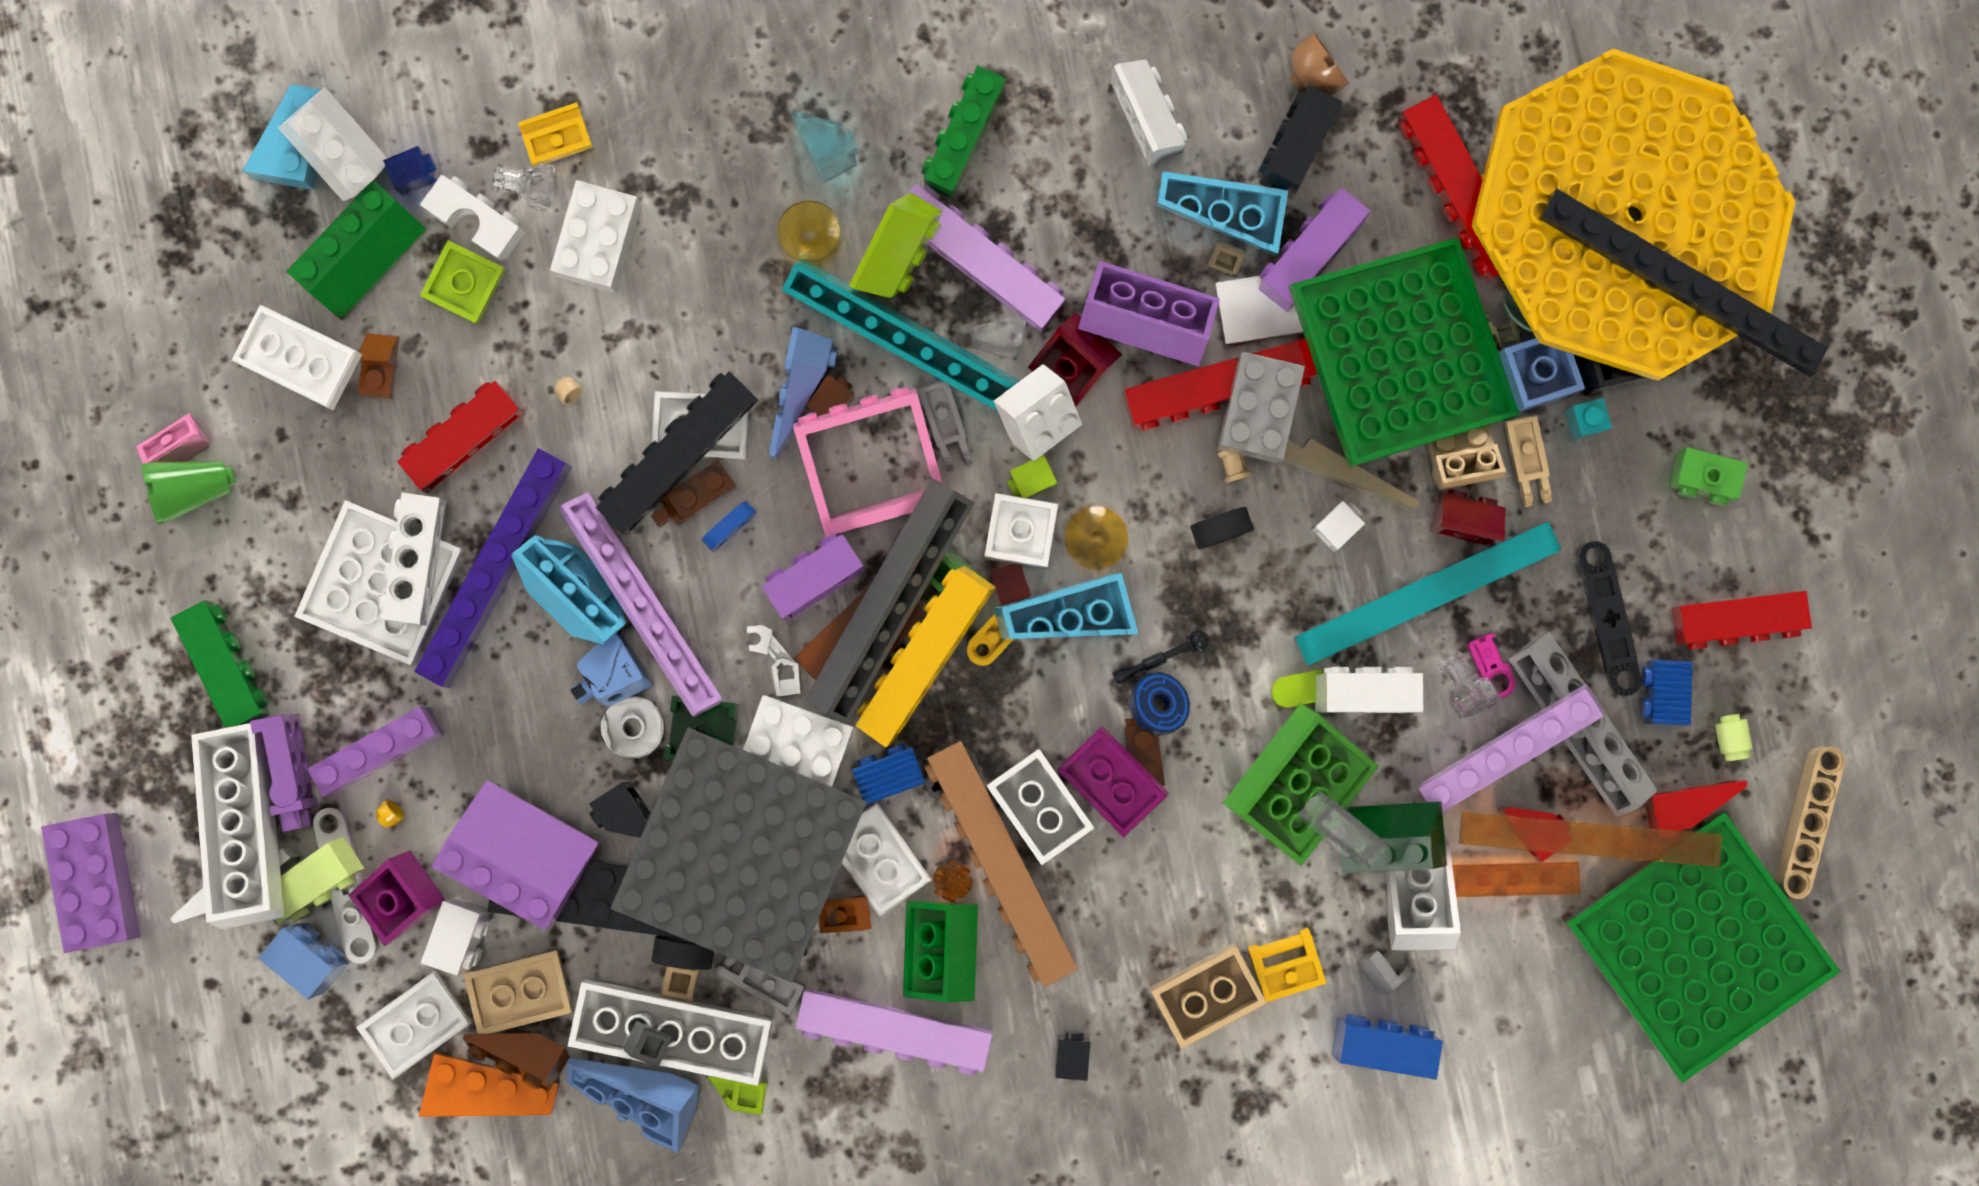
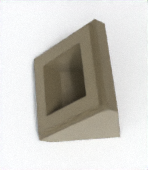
[1207,240,1247,277]

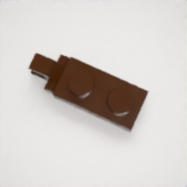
[651,460,737,528]
[1124,717,1165,786]

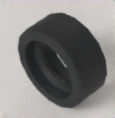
[1190,506,1254,549]
[651,936,714,970]

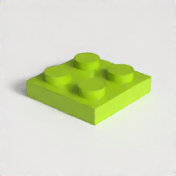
[419,240,506,325]

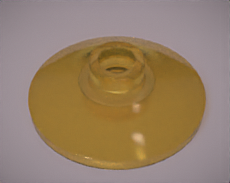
[777,200,840,262]
[1065,506,1128,569]

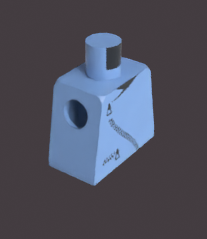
[570,632,653,706]

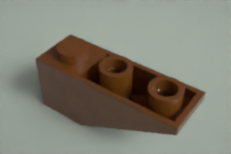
[463,1033,570,1090]

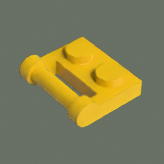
[1247,928,1327,1003]

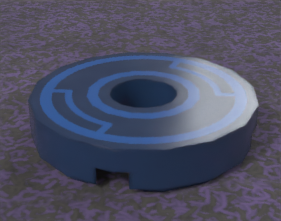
[1129,672,1190,736]

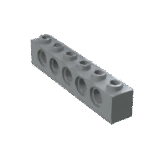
[1509,632,1658,818]

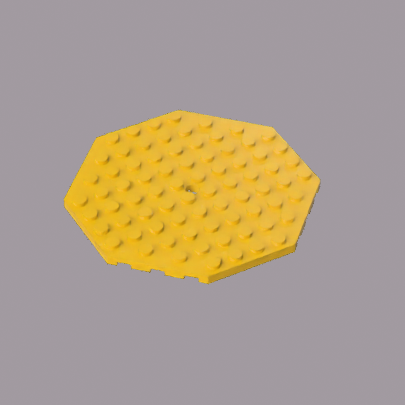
[1472,48,1796,381]

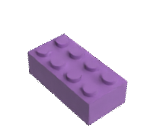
[1078,261,1220,366]
[41,813,140,953]

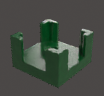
[664,696,739,760]

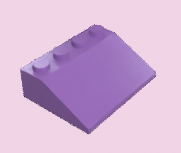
[431,780,600,930]

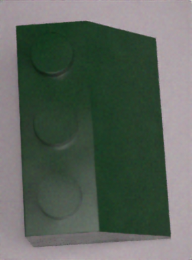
[1340,801,1447,873]

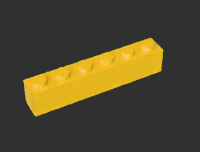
[855,566,996,747]

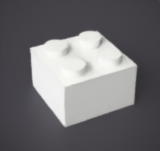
[994,364,1083,462]
[421,897,494,976]

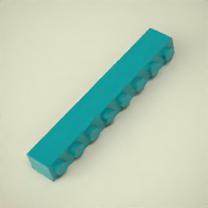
[782,259,1021,411]

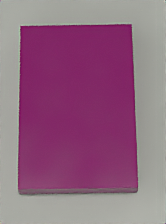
[1057,726,1169,838]

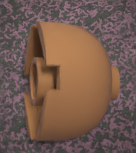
[1290,33,1349,95]

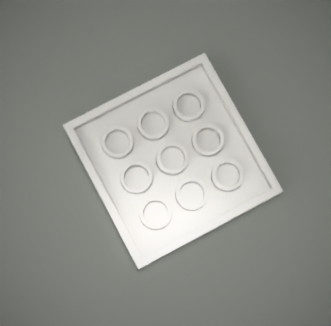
[294,500,464,666]

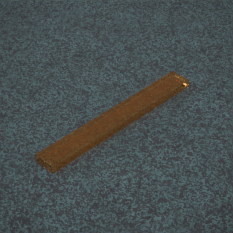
[1459,812,1722,867]

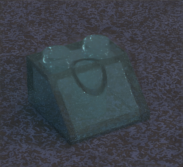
[790,110,859,183]

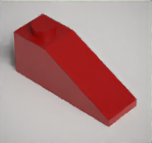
[1645,780,1748,839]

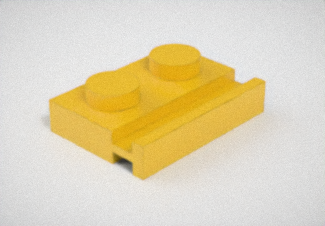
[518,102,593,168]

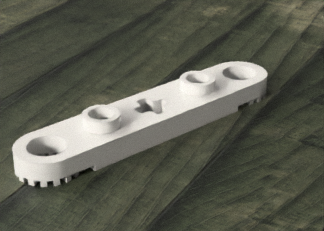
[313,808,378,964]

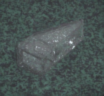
[1298,792,1389,870]

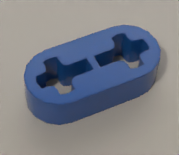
[702,500,757,552]

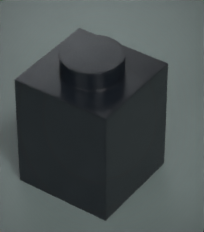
[1055,1031,1090,1081]

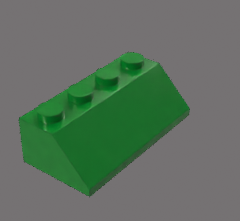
[286,180,428,320]

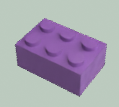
[761,533,866,622]

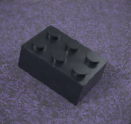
[1258,85,1343,200]

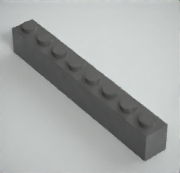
[805,478,975,725]

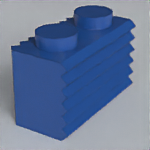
[1640,660,1693,726]
[852,744,926,805]

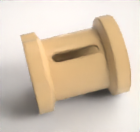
[1217,451,1252,484]

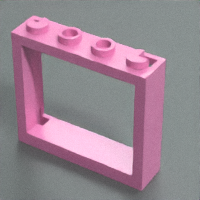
[793,387,943,537]

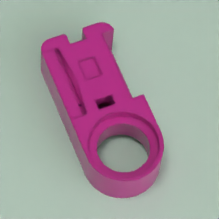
[1467,634,1515,697]

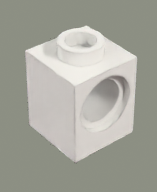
[1312,501,1365,552]

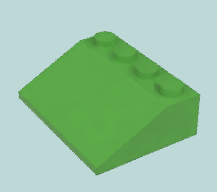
[1222,703,1379,866]

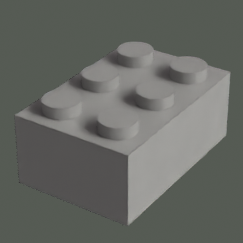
[1217,351,1305,464]

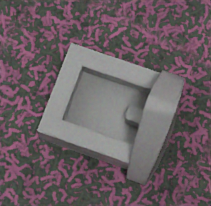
[1357,951,1413,994]

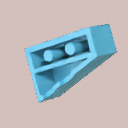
[242,84,321,190]

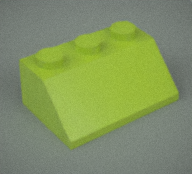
[849,192,943,298]

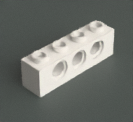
[379,493,447,626]

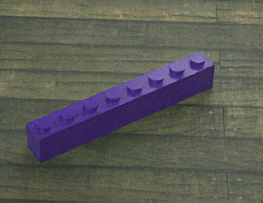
[414,448,572,688]

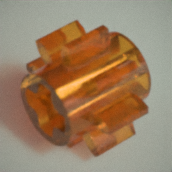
[933,860,972,903]

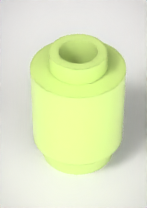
[1715,714,1753,761]

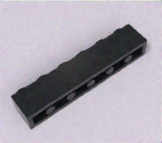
[595,371,759,535]

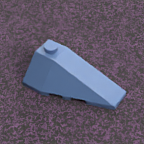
[769,327,838,460]
[567,1058,698,1153]

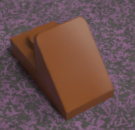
[358,333,399,399]
[819,895,872,933]

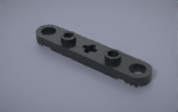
[1577,541,1642,696]

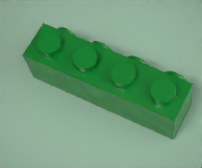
[921,65,1006,199]

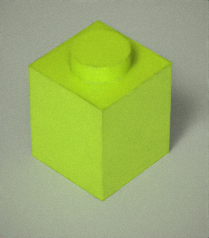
[1007,455,1057,499]

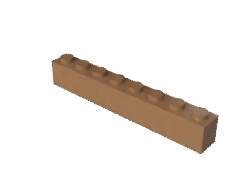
[924,740,1078,987]

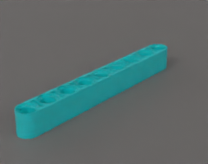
[1293,521,1562,666]

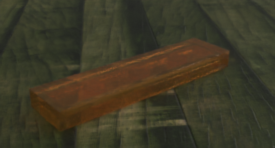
[1452,862,1580,897]

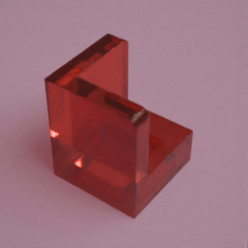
[990,564,1031,606]

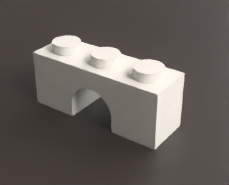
[420,174,525,264]

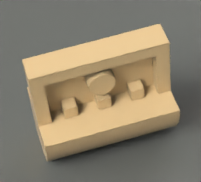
[1426,425,1506,490]

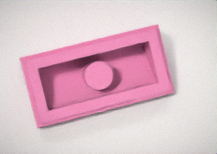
[136,413,209,464]

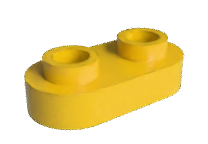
[967,614,1014,666]

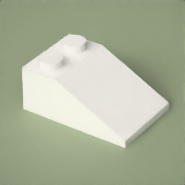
[1386,846,1461,950]

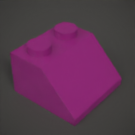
[348,851,446,946]

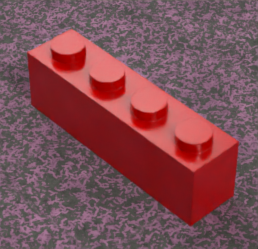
[397,381,525,494]
[1672,591,1812,650]

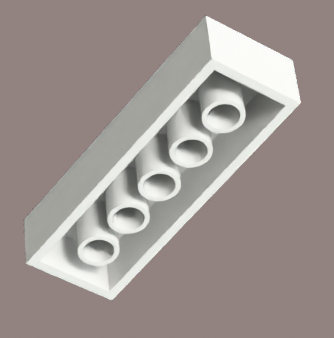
[191,723,284,929]
[568,979,774,1086]

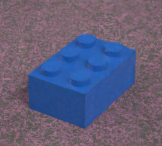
[1331,1013,1443,1080]

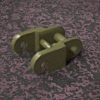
[1485,312,1523,351]

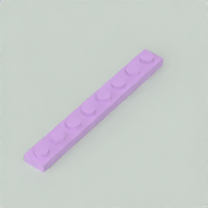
[559,492,722,718]

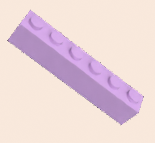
[908,184,1065,334]
[1419,684,1604,812]
[795,988,992,1076]

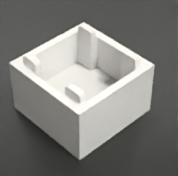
[984,493,1058,570]

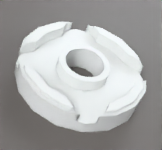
[601,696,665,759]

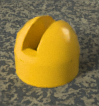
[376,799,404,827]

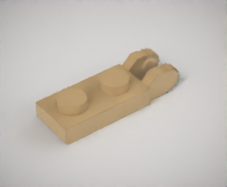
[1504,415,1552,507]

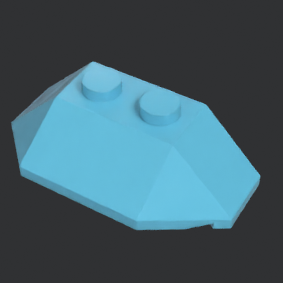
[512,535,626,644]

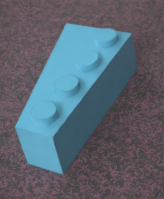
[1156,171,1288,256]
[993,573,1139,639]

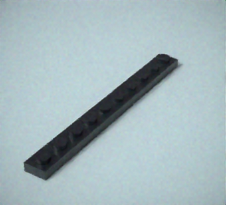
[1539,189,1828,377]

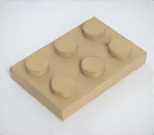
[463,949,574,1034]

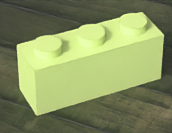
[275,837,365,924]

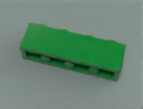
[170,600,270,728]

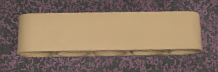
[1774,747,1845,899]

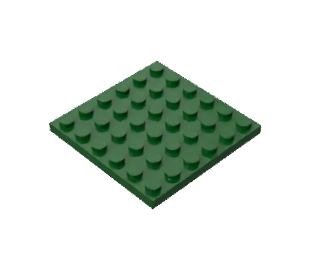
[1288,237,1520,468]
[1565,812,1841,1083]

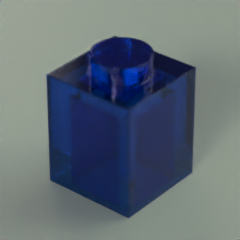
[383,146,437,196]

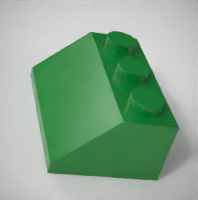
[903,901,978,1003]

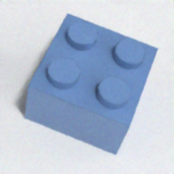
[1499,338,1585,413]
[258,923,349,999]

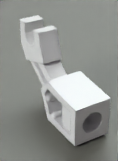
[747,625,802,697]

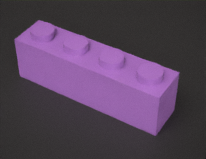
[1259,188,1371,313]
[307,706,443,797]

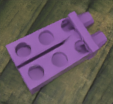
[250,714,318,832]

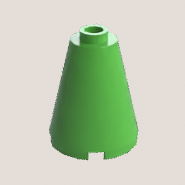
[141,461,236,525]

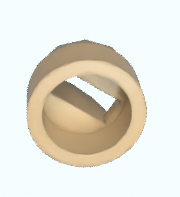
[554,377,583,405]

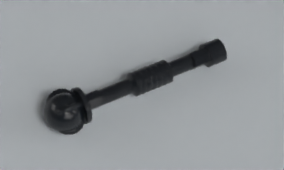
[1112,630,1209,685]

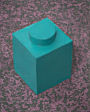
[1564,398,1612,441]

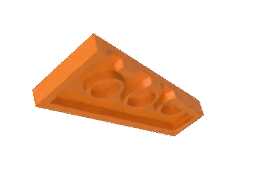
[418,1052,560,1117]

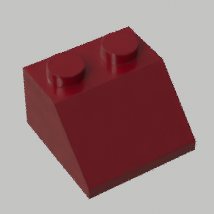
[1028,313,1123,407]
[1430,489,1506,547]

